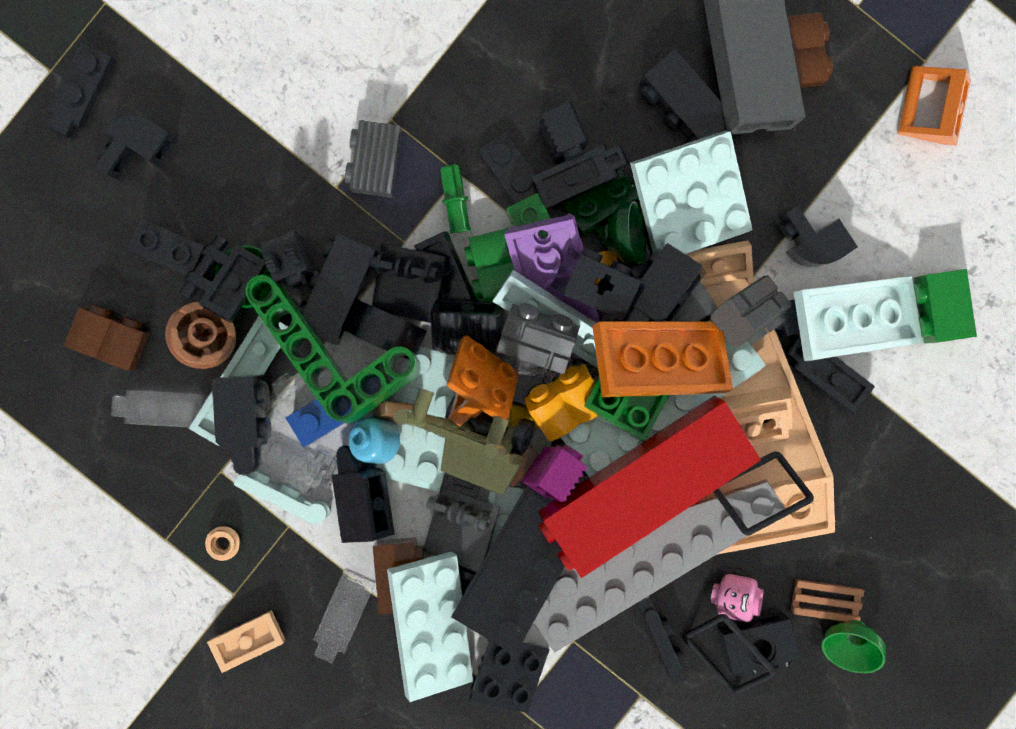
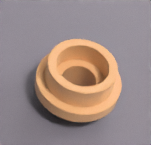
[205,526,240,561]

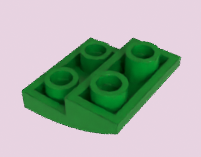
[584,378,669,442]

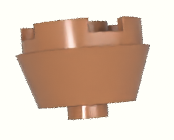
[165,302,236,369]

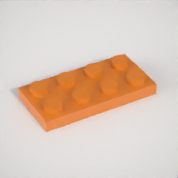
[592,322,733,397]

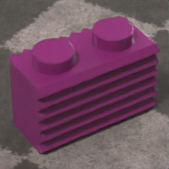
[522,445,587,502]

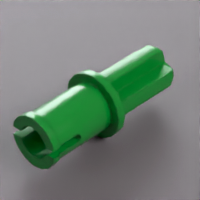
[440,164,471,234]

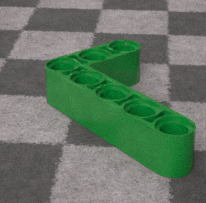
[246,275,421,423]

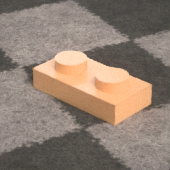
[207,610,286,673]

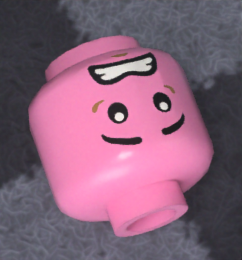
[711,574,763,622]

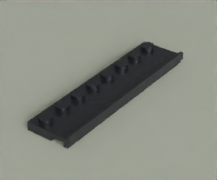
[451,381,596,655]

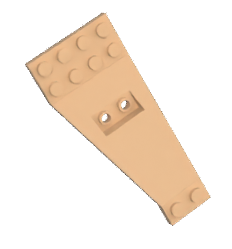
[685,240,835,554]

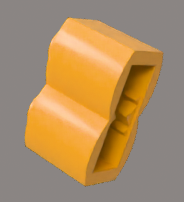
[524,364,597,441]

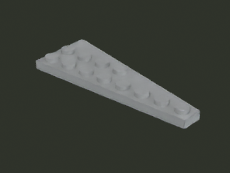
[534,479,786,653]

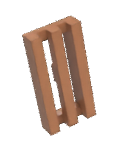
[790,579,865,622]

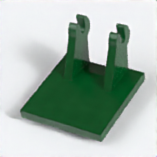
[561,169,639,251]

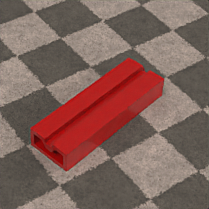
[538,395,761,578]

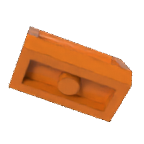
[897,66,971,146]

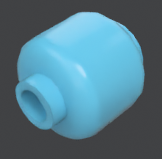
[349,417,400,464]

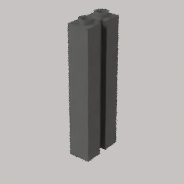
[704,0,806,134]

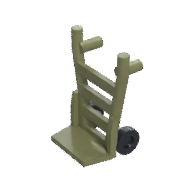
[393,388,535,495]

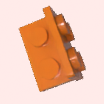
[447,335,519,426]

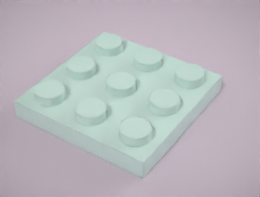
[630,131,752,254]

